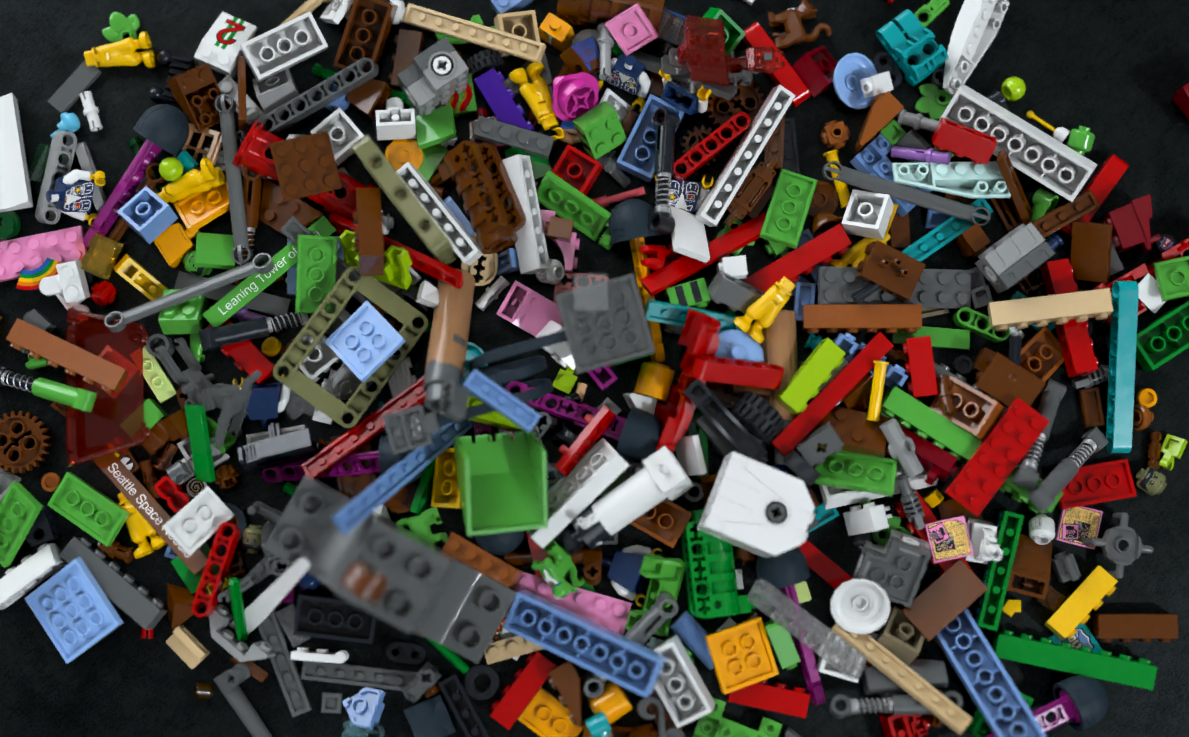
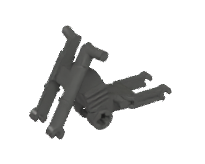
[155,337,261,449]
[218,501,293,602]

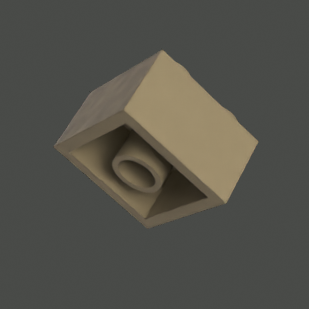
[876,605,925,665]

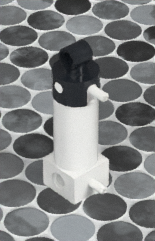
[557,446,694,555]

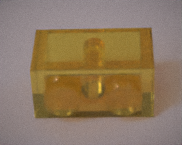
[80,233,124,279]

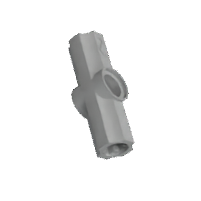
[880,418,924,478]

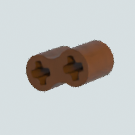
[138,417,172,457]

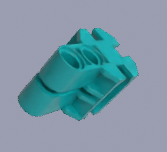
[876,9,949,86]

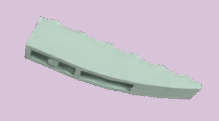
[892,161,1011,198]

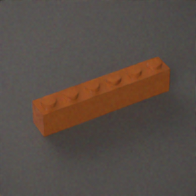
[802,304,922,334]
[6,318,129,394]

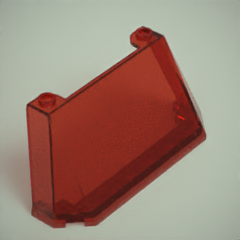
[65,308,150,467]

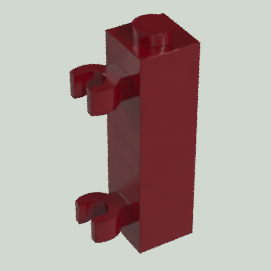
[884,425,958,486]

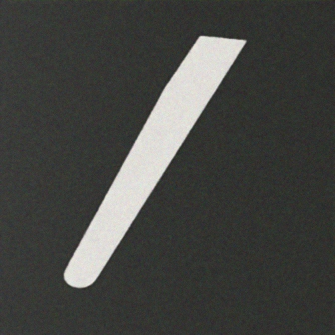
[229,558,310,635]

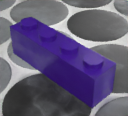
[474,68,535,131]

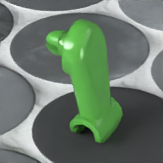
[190,328,205,363]
[25,354,48,370]

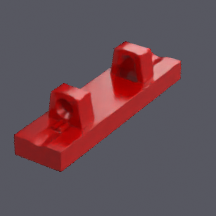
[554,405,616,477]

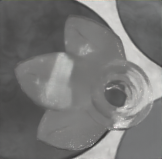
[286,390,315,421]

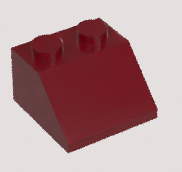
[792,46,837,97]

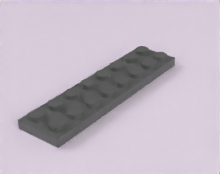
[818,266,971,309]

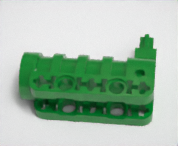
[680,509,767,618]

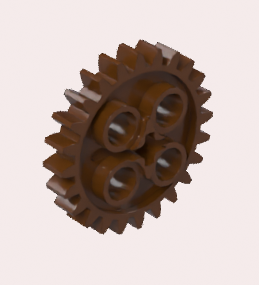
[705,80,765,138]
[0,410,51,474]

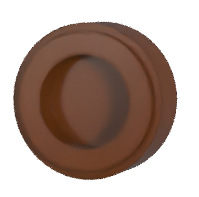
[41,472,62,492]

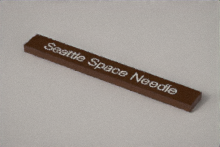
[92,447,208,576]

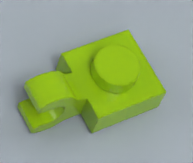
[552,367,578,394]
[1159,434,1188,471]

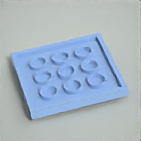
[24,557,123,664]

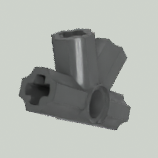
[402,662,442,703]

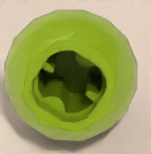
[1001,76,1026,101]
[159,157,184,181]

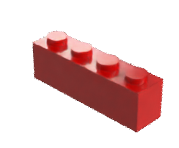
[205,319,275,384]
[490,650,557,730]
[727,680,810,718]

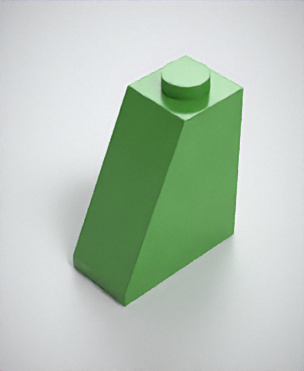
[763,616,801,670]

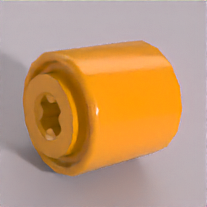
[633,361,675,402]
[588,681,634,724]

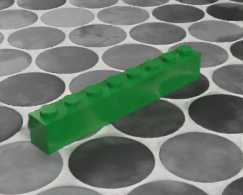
[992,629,1157,690]

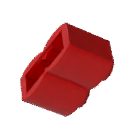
[154,476,193,513]

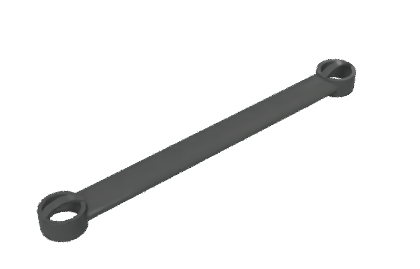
[215,94,254,265]
[822,161,991,226]
[104,253,274,333]

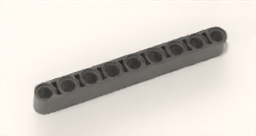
[236,58,379,150]

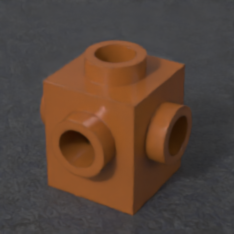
[821,120,850,150]

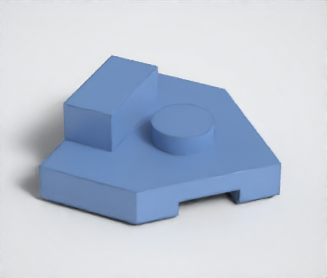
[342,687,385,730]

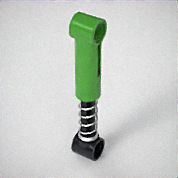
[0,365,97,412]

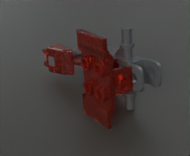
[661,15,785,96]

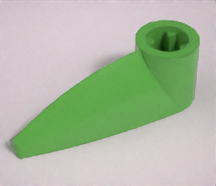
[1031,188,1059,222]

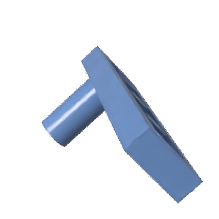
[463,369,541,434]

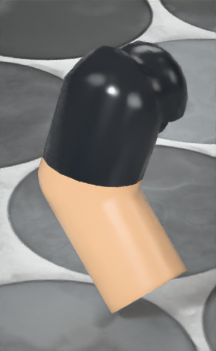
[563,382,587,403]

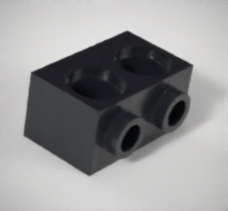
[26,501,60,547]

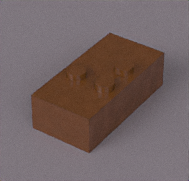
[333,0,398,72]
[353,187,384,277]
[804,406,890,457]

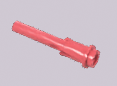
[591,187,645,208]

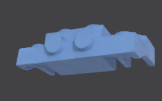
[850,134,932,218]
[832,332,908,388]

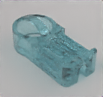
[342,720,384,737]

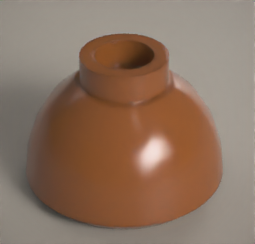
[1133,404,1154,431]

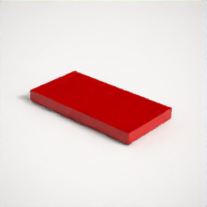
[1058,458,1137,510]

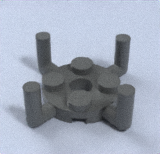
[1082,512,1154,579]

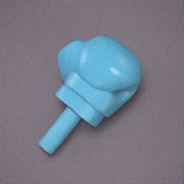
[50,112,80,138]

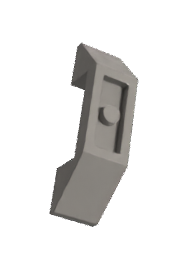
[209,604,276,662]

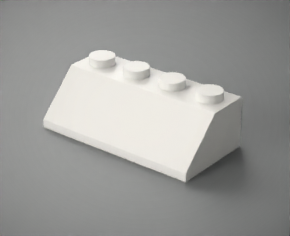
[0,543,67,610]

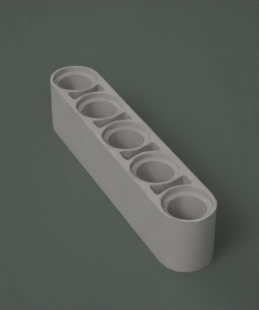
[35,131,77,224]

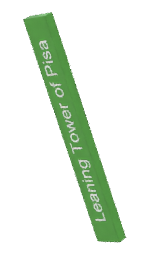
[202,216,336,327]

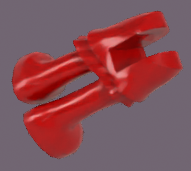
[639,243,683,271]

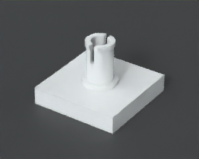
[320,0,354,24]

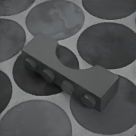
[474,116,554,161]

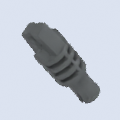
[1071,365,1109,389]
[896,476,925,530]

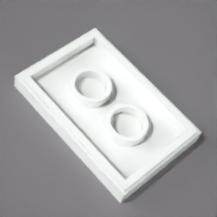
[669,206,710,263]
[162,486,234,556]

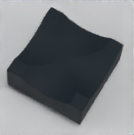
[404,693,457,737]

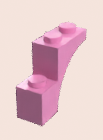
[540,210,580,272]

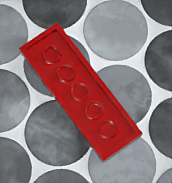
[944,397,1050,517]

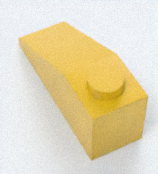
[114,253,168,301]

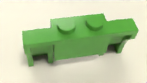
[625,555,687,636]
[692,697,782,737]

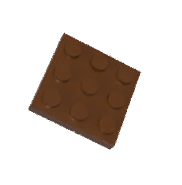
[269,131,342,202]

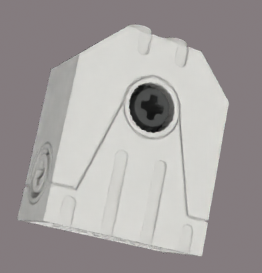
[697,451,815,558]

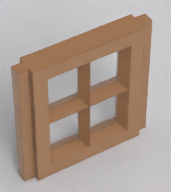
[173,123,223,171]

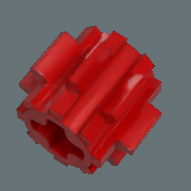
[91,281,116,306]

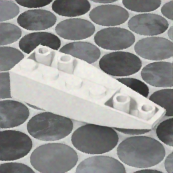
[943,0,1009,96]

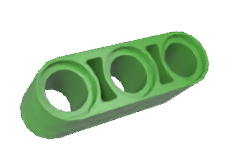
[953,307,1010,342]

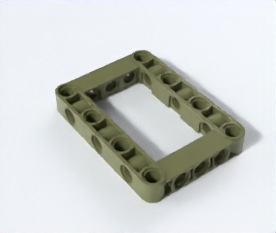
[351,135,459,265]
[273,266,428,428]

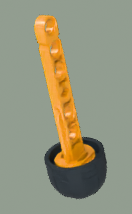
[609,199,665,363]

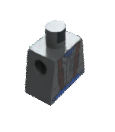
[656,8,698,56]

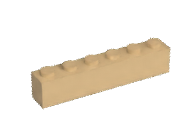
[987,288,1113,332]

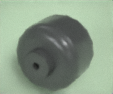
[853,532,873,551]

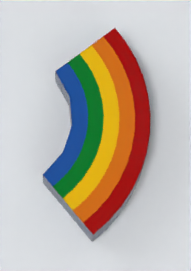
[16,258,62,291]

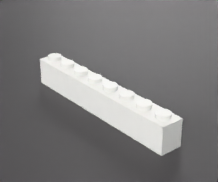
[694,85,796,227]

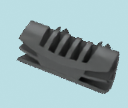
[862,659,948,714]

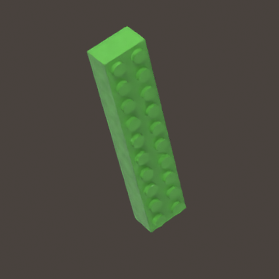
[880,386,1063,514]

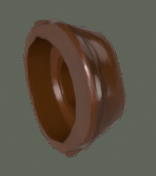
[811,212,844,238]

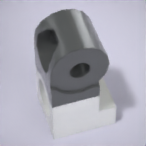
[166,458,195,484]

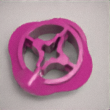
[552,72,599,121]

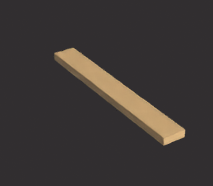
[402,3,546,64]
[831,623,973,735]

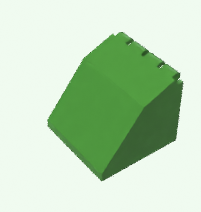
[454,431,548,536]

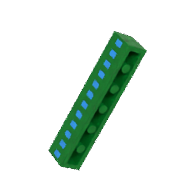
[973,511,1024,631]

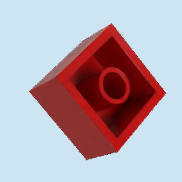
[551,144,603,196]

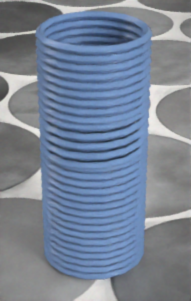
[669,610,714,670]

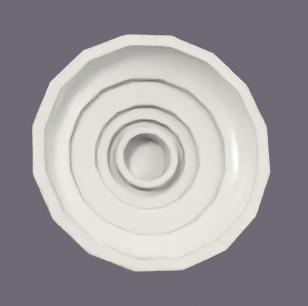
[831,579,890,634]

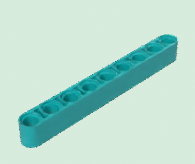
[1106,281,1139,453]

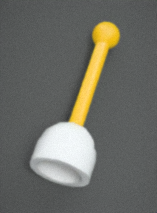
[1026,111,1070,143]

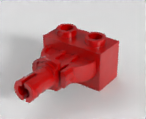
[879,713,944,737]

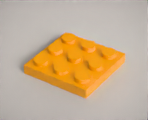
[704,617,779,694]

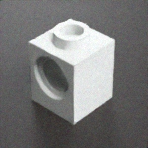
[860,71,894,98]

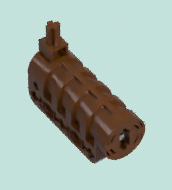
[557,0,665,33]
[430,140,526,254]

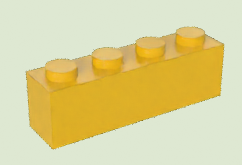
[1044,565,1117,641]

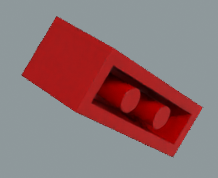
[932,117,997,164]
[903,336,938,398]

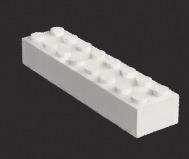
[939,84,1098,202]

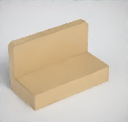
[166,625,210,669]

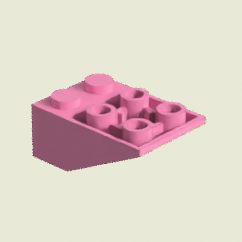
[496,280,562,337]

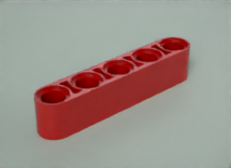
[742,22,811,107]
[672,112,751,181]
[1061,154,1129,237]
[691,355,785,389]
[191,522,241,617]

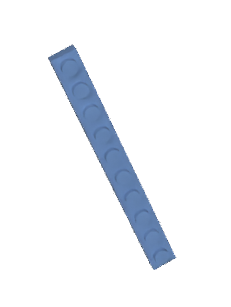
[331,419,474,535]

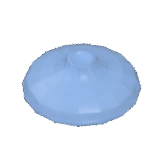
[833,53,877,109]
[715,329,764,363]

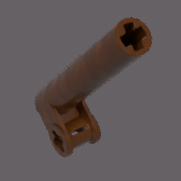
[504,547,602,586]

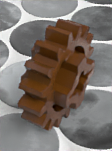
[680,125,721,168]

